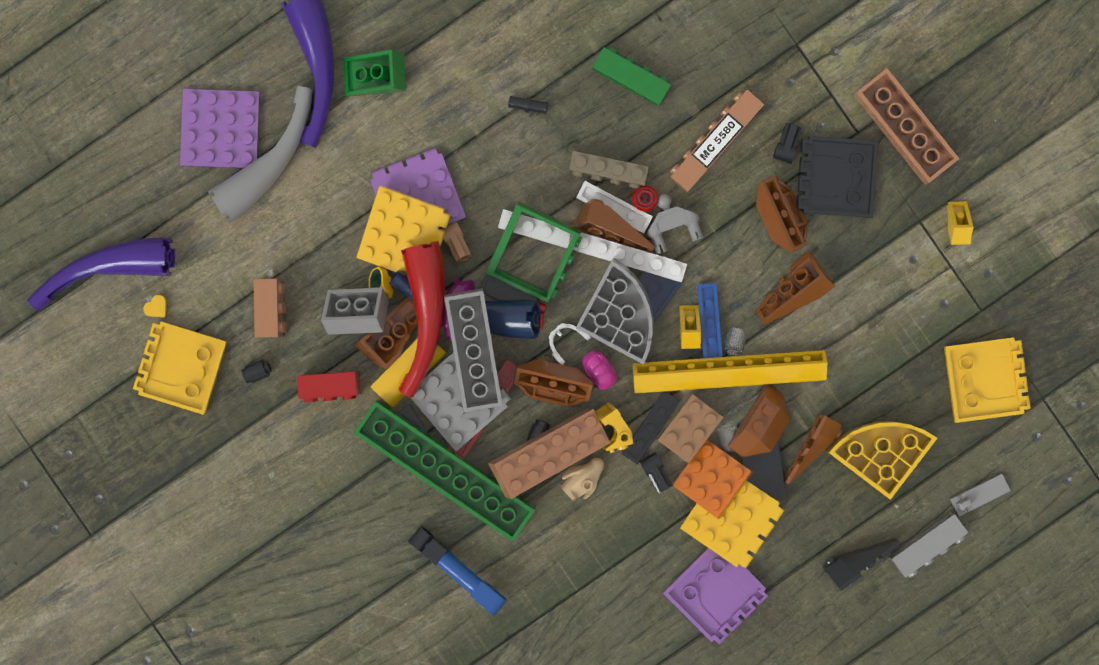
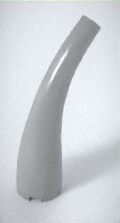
[208,86,314,223]

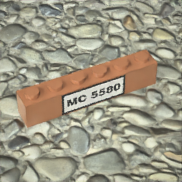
[670,90,764,193]

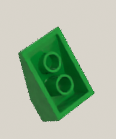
[343,50,406,96]

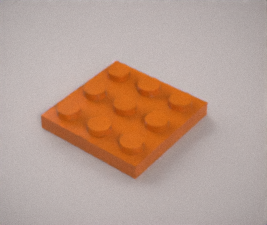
[673,440,753,519]

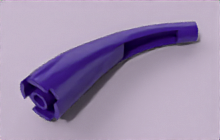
[281,0,334,148]
[27,238,175,311]

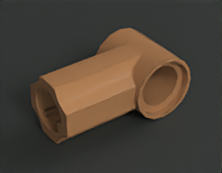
[442,222,472,263]

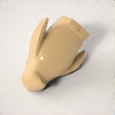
[560,457,604,501]

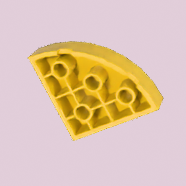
[826,421,937,500]

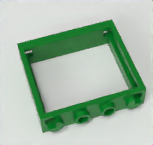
[486,202,583,302]

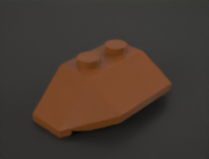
[756,176,808,253]
[514,359,593,407]
[727,384,791,457]

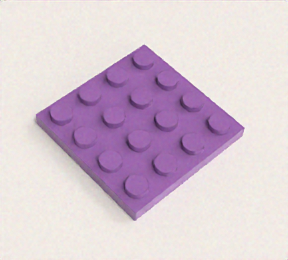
[180,89,260,168]

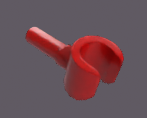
[538,302,546,330]

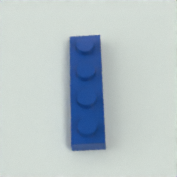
[697,283,723,358]

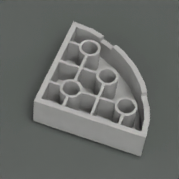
[576,258,654,365]

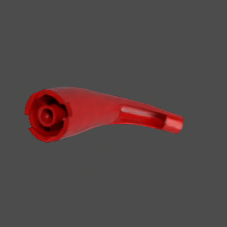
[398,241,445,398]

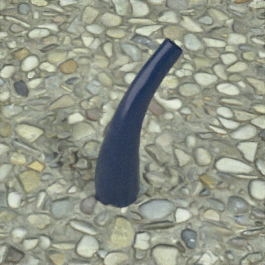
[389,270,541,339]

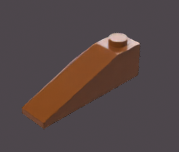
[784,413,842,484]

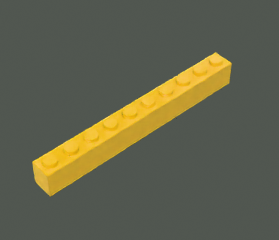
[633,350,828,393]

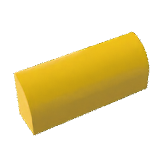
[371,338,447,407]

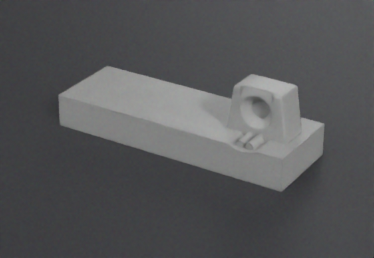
[949,473,1011,517]

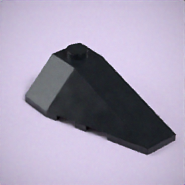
[823,538,901,591]

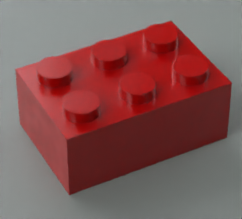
[297,371,361,403]

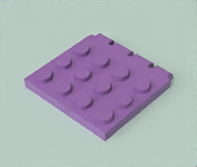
[370,147,466,228]
[663,548,768,645]

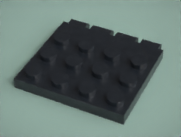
[796,136,879,218]

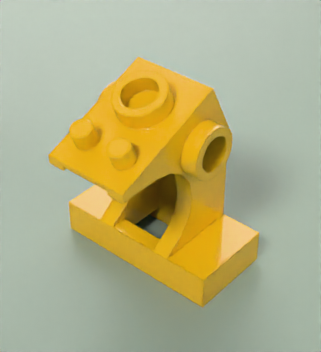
[595,402,633,453]

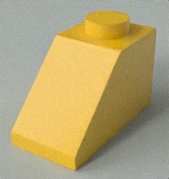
[947,201,973,245]
[679,305,701,349]

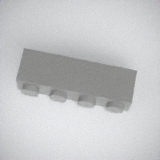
[889,512,968,578]

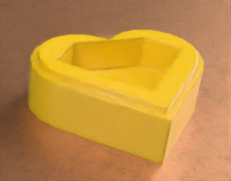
[143,295,167,317]

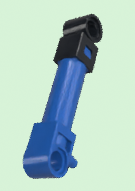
[408,526,507,616]

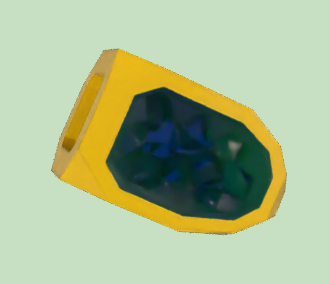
[369,266,393,299]

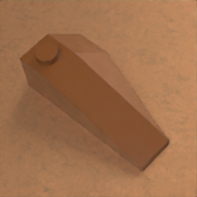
[572,199,655,252]
[756,251,835,324]
[356,297,418,370]

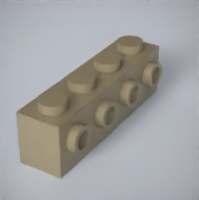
[569,151,648,189]

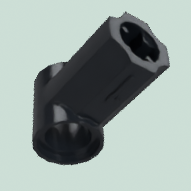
[773,123,802,164]
[639,452,673,493]

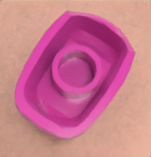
[581,350,617,390]

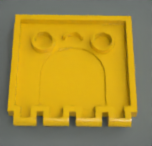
[356,185,451,274]
[133,321,227,415]
[944,337,1031,423]
[680,481,784,568]

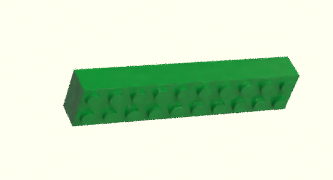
[354,400,536,542]

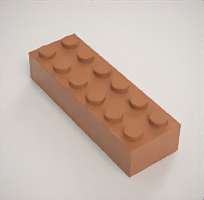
[853,68,959,185]
[488,408,610,499]

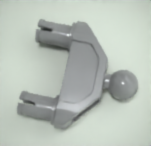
[646,194,704,255]

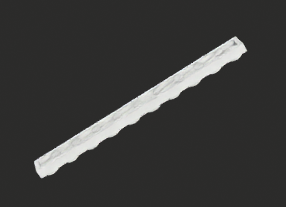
[498,209,687,283]

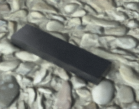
[621,391,680,465]

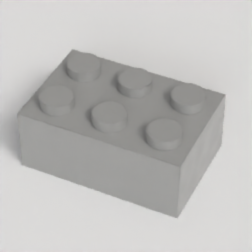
[321,287,389,335]

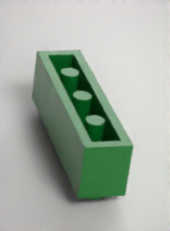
[592,47,671,107]

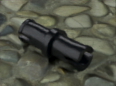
[508,96,548,114]

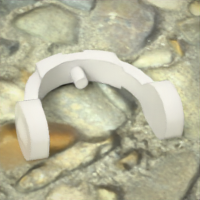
[549,323,591,365]

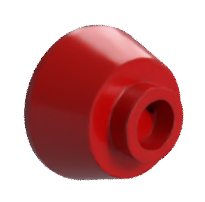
[632,185,658,212]

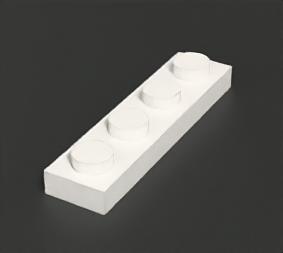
[576,181,653,234]

